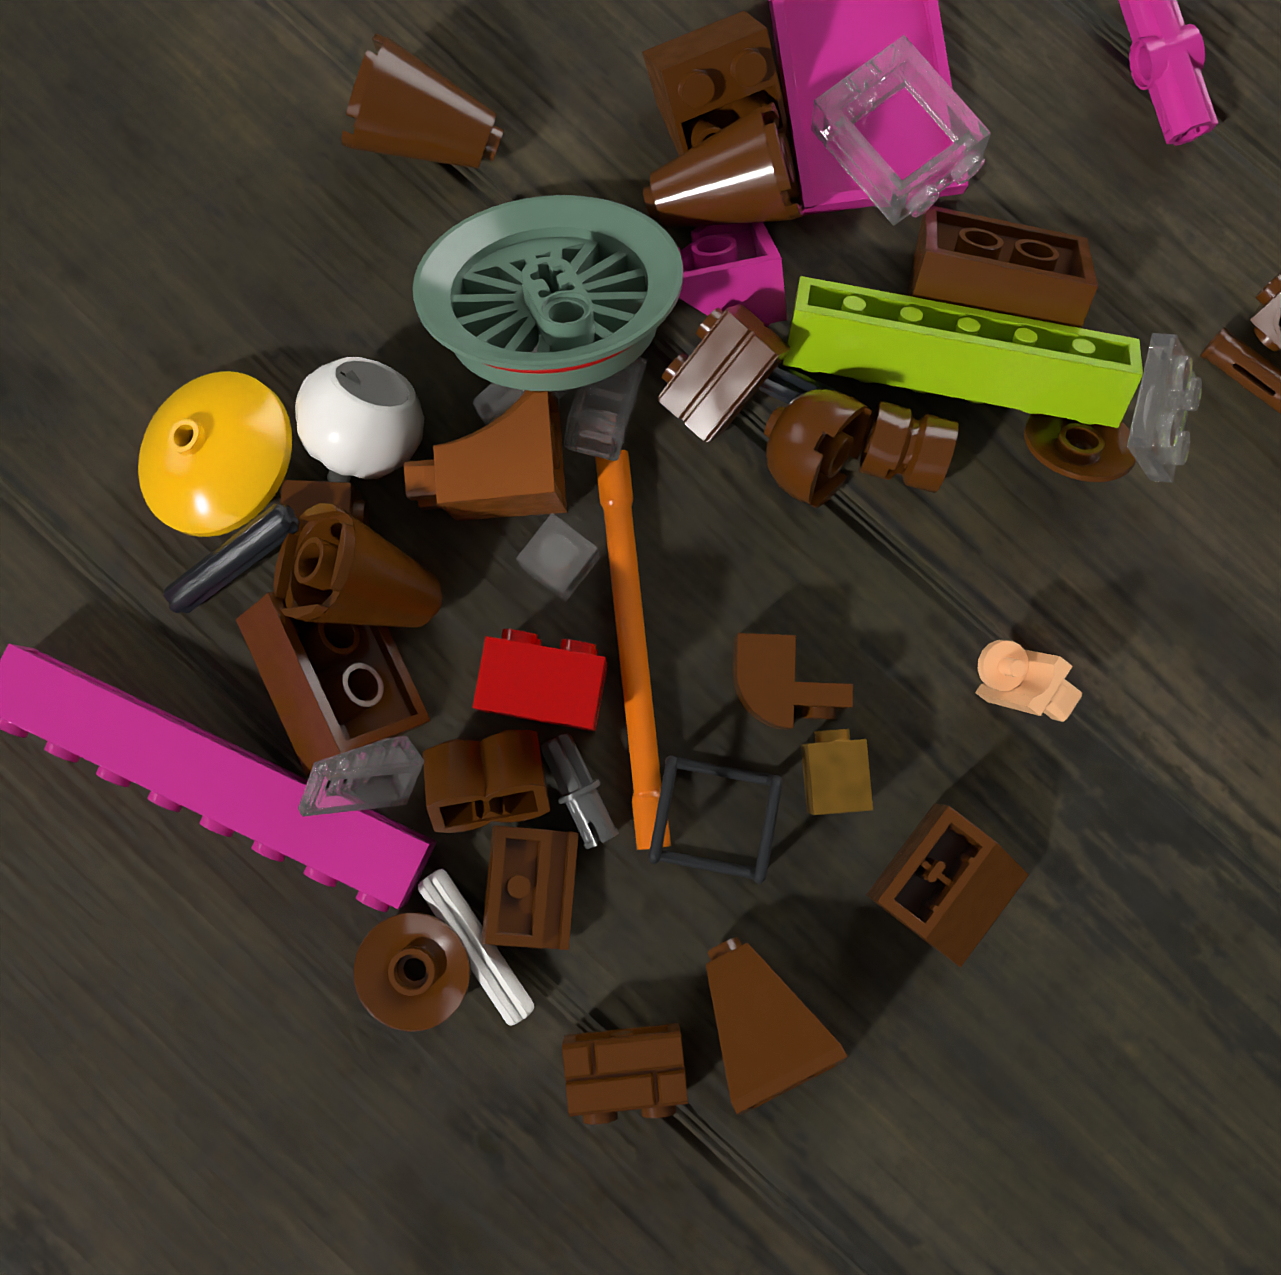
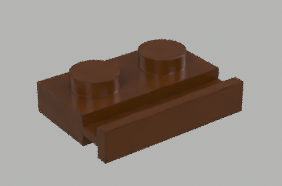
[481,825,579,950]

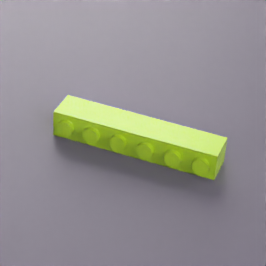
[783,276,1143,428]

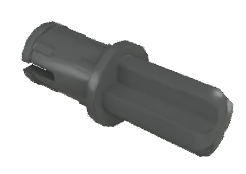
[541,733,619,849]

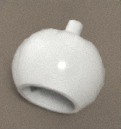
[295,357,424,483]

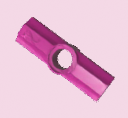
[1118,0,1218,146]

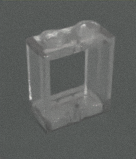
[811,35,991,226]

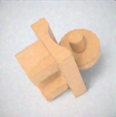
[975,640,1082,722]

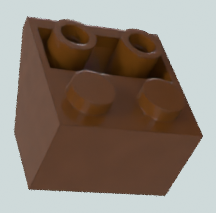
[642,11,790,155]
[866,804,1029,968]

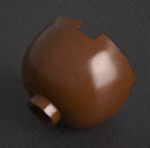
[764,389,873,508]

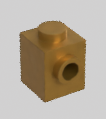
[801,729,873,815]

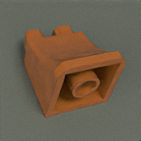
[404,390,567,521]

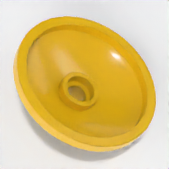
[138,371,292,537]

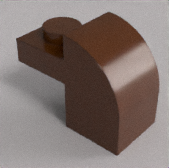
[733,633,853,730]

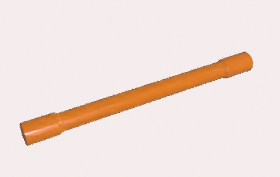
[595,450,671,850]

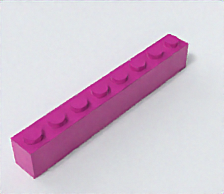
[0,644,437,912]

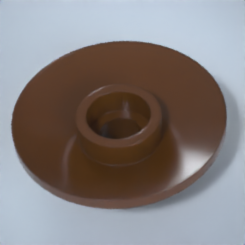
[1024,414,1139,482]
[354,912,471,1032]

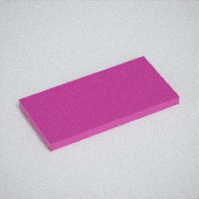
[768,0,968,216]

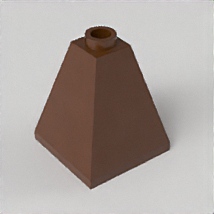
[706,937,848,1115]

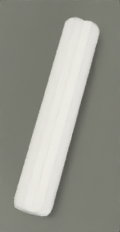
[418,869,534,1026]

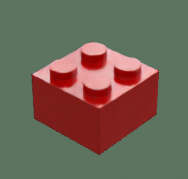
[472,629,608,732]

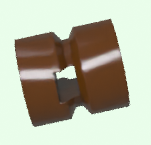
[858,400,959,493]

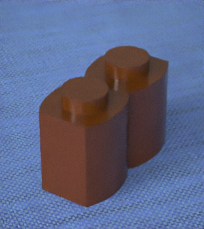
[423,729,550,833]

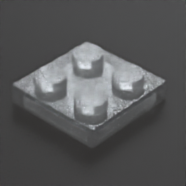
[1127,333,1202,483]

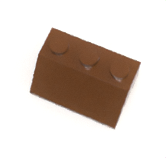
[908,204,1098,328]
[236,591,431,776]

